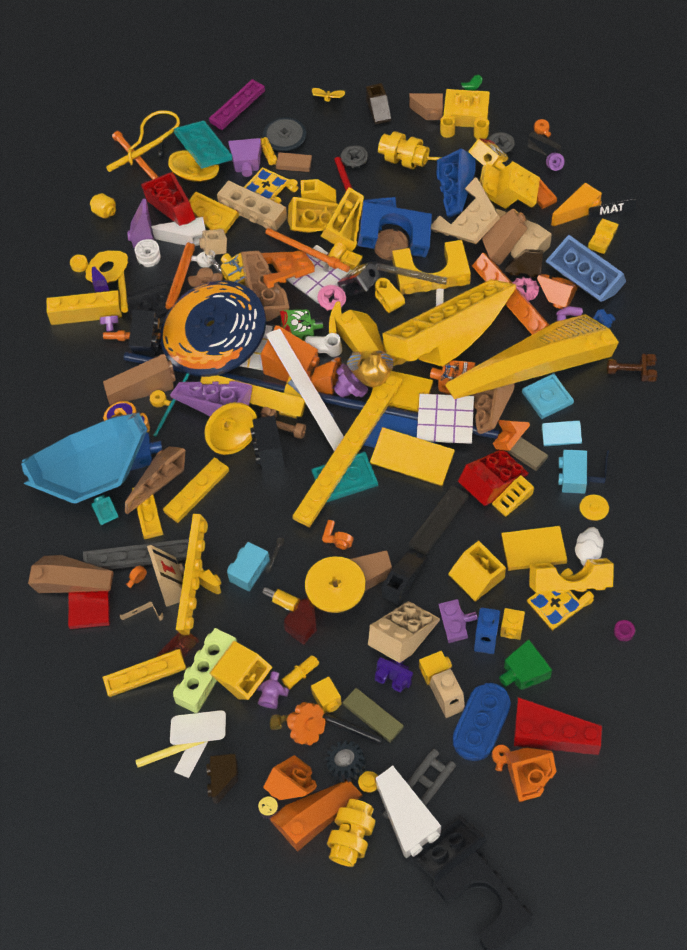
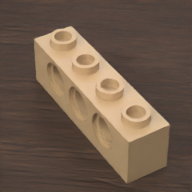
[217,180,287,231]

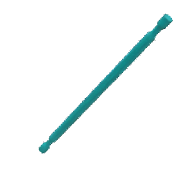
[153,373,190,437]

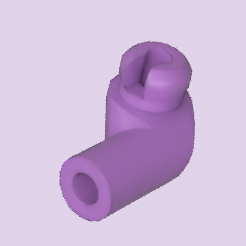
[556,306,583,321]

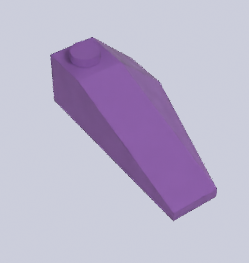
[170,381,252,423]

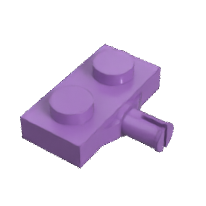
[438,599,478,643]

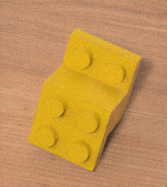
[480,162,540,209]

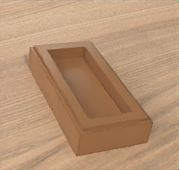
[276,153,312,172]

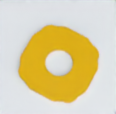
[85,250,128,283]

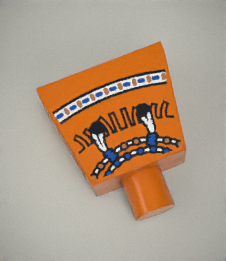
[430,360,476,395]

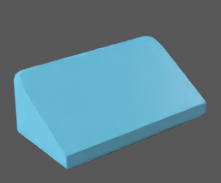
[541,421,582,447]

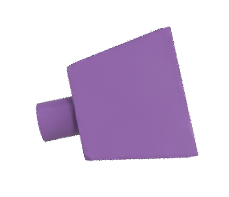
[228,138,262,177]

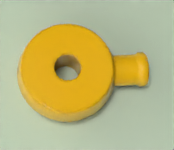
[149,390,171,408]

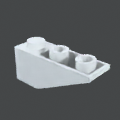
[151,217,205,246]

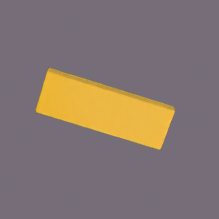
[132,487,163,540]

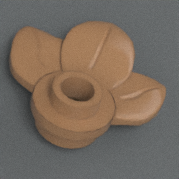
[188,267,223,287]

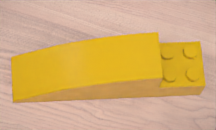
[382,279,516,367]

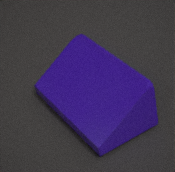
[92,267,109,293]

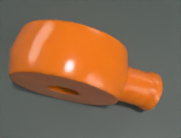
[534,119,551,137]
[126,565,147,588]
[491,745,511,772]

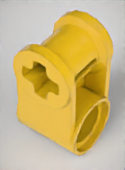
[375,278,405,313]

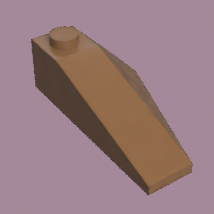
[241,251,289,322]
[472,383,515,434]
[125,446,186,514]
[28,555,114,593]

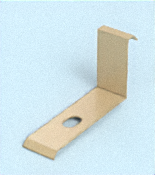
[120,602,164,621]

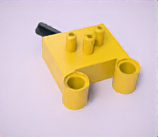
[440,78,490,139]

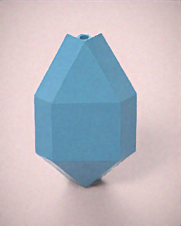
[21,412,147,504]

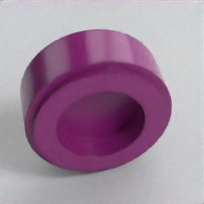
[614,620,635,641]

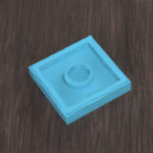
[522,373,574,419]

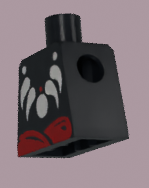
[337,261,380,297]

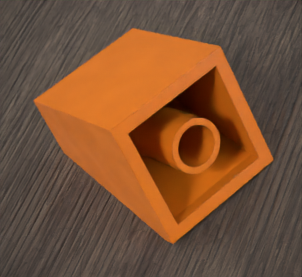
[261,325,320,382]

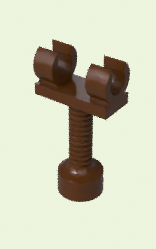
[607,354,658,382]

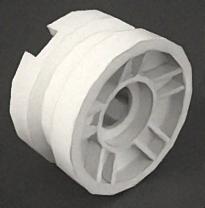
[135,239,161,267]

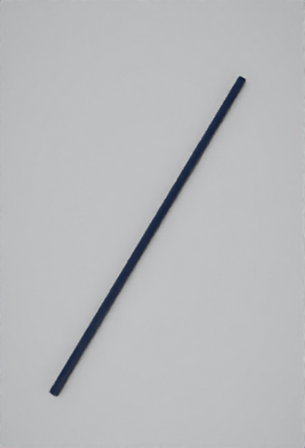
[124,352,499,439]

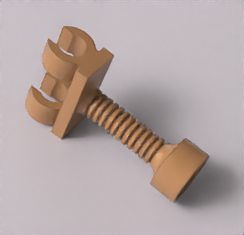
[260,407,306,439]

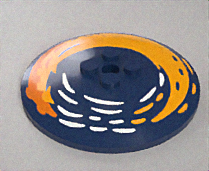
[161,281,266,377]

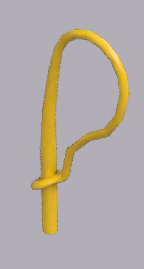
[106,110,180,172]

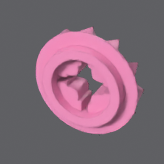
[512,276,539,301]
[317,285,346,311]

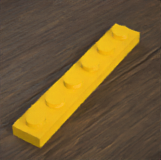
[176,514,208,635]

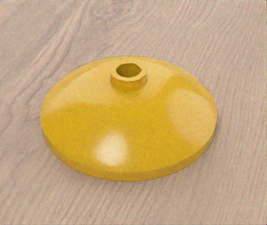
[168,150,219,182]
[204,402,257,455]

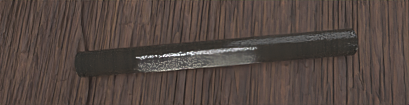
[377,263,448,285]

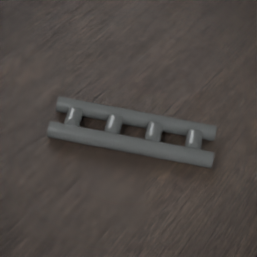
[382,749,456,820]

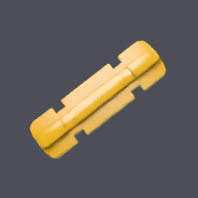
[260,137,277,166]

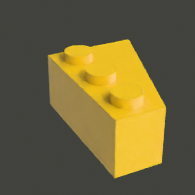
[321,187,364,252]

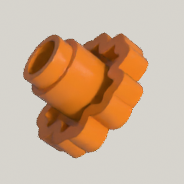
[287,702,326,745]

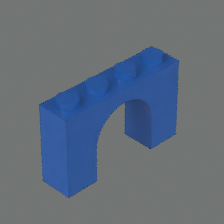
[357,202,432,258]

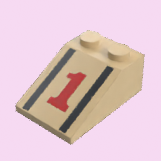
[147,545,184,607]

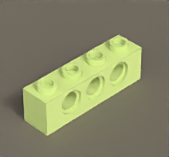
[173,628,237,713]

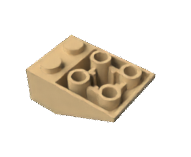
[368,601,440,663]

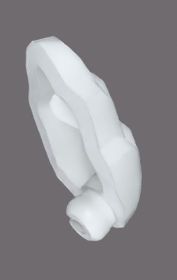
[575,527,604,566]

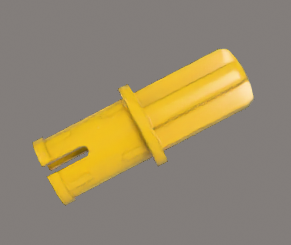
[281,656,319,689]

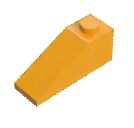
[551,183,602,226]

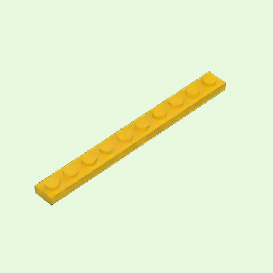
[293,373,403,528]

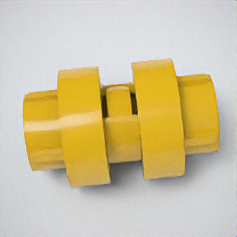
[378,131,430,169]
[327,799,376,867]

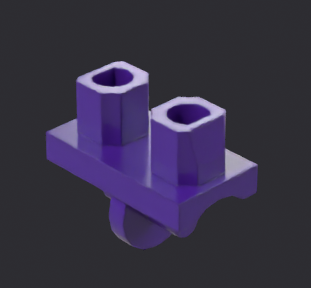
[375,657,413,693]

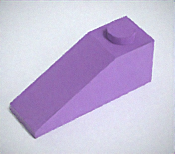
[127,199,154,248]

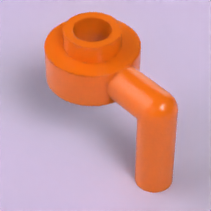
[322,520,354,550]

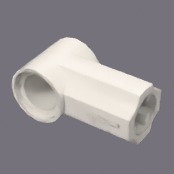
[305,333,342,357]

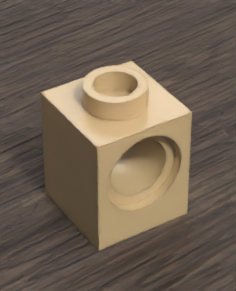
[199,229,227,255]

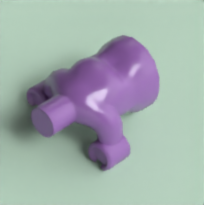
[257,672,289,709]

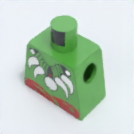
[280,309,323,341]

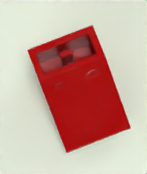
[458,450,529,506]

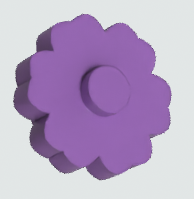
[334,364,368,397]

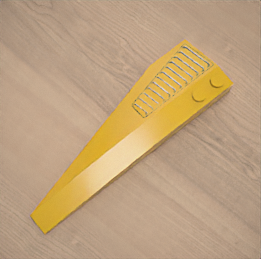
[446,314,619,399]

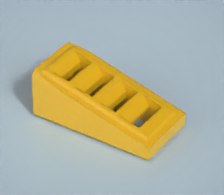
[492,475,534,517]

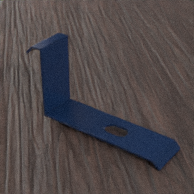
[587,450,609,485]

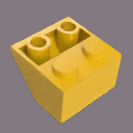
[448,541,506,602]
[209,641,272,700]

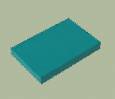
[311,452,378,503]

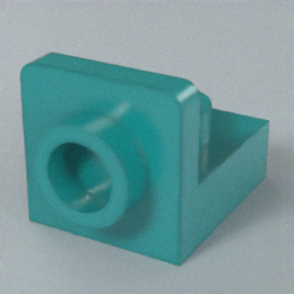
[91,495,119,525]

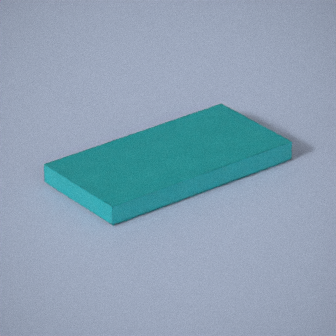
[174,121,232,169]

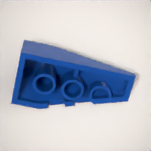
[436,148,476,217]

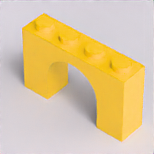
[392,240,471,295]

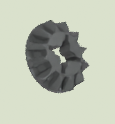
[488,132,515,154]
[341,146,368,168]

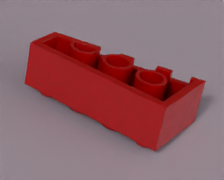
[141,172,196,226]
[514,697,602,755]

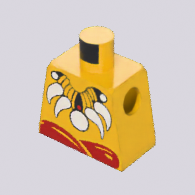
[468,138,508,171]

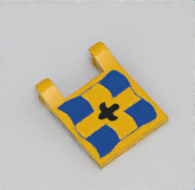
[244,167,299,205]
[527,568,594,631]

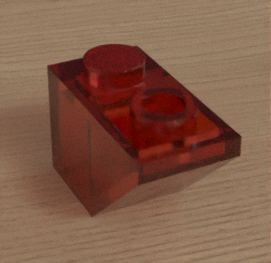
[284,597,317,645]

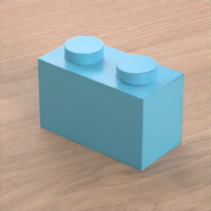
[558,450,587,494]
[227,542,270,592]

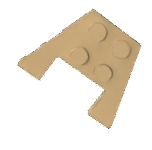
[431,177,500,244]

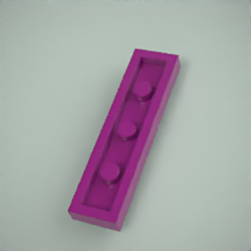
[209,79,265,130]

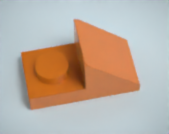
[493,420,530,451]

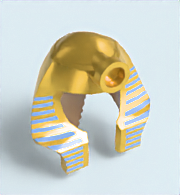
[347,351,393,387]

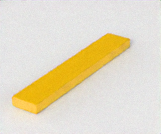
[200,375,306,417]

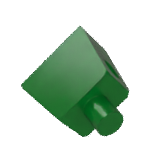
[499,640,552,690]

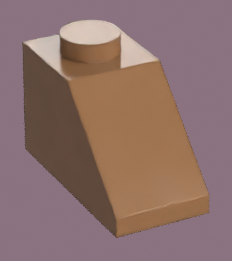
[409,93,443,120]

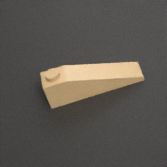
[496,209,551,258]

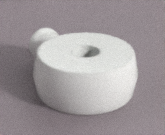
[191,252,213,268]

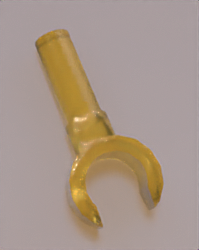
[270,715,289,730]

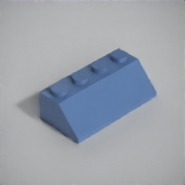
[546,235,626,302]

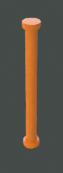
[112,131,159,180]

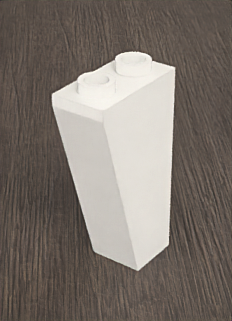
[376,766,441,858]

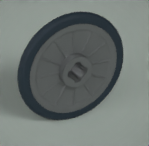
[263,117,307,151]

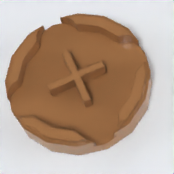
[374,229,408,260]

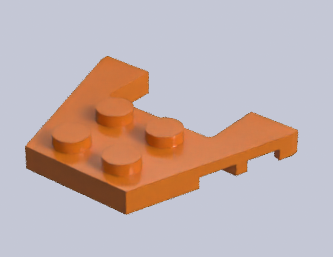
[261,251,315,288]

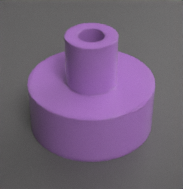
[546,153,564,171]
[100,316,118,331]

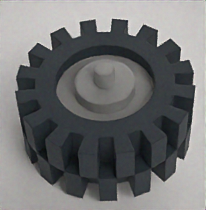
[325,740,366,783]

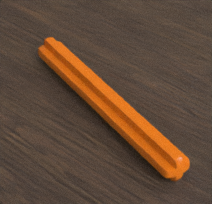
[165,242,195,310]

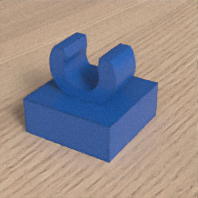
[593,309,616,328]

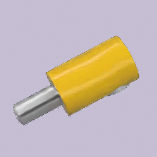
[323,242,347,272]
[263,587,300,612]

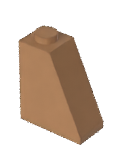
[482,208,528,265]

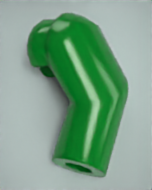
[461,75,483,91]

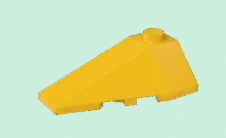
[288,197,338,233]
[335,310,385,362]

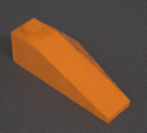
[270,780,363,852]

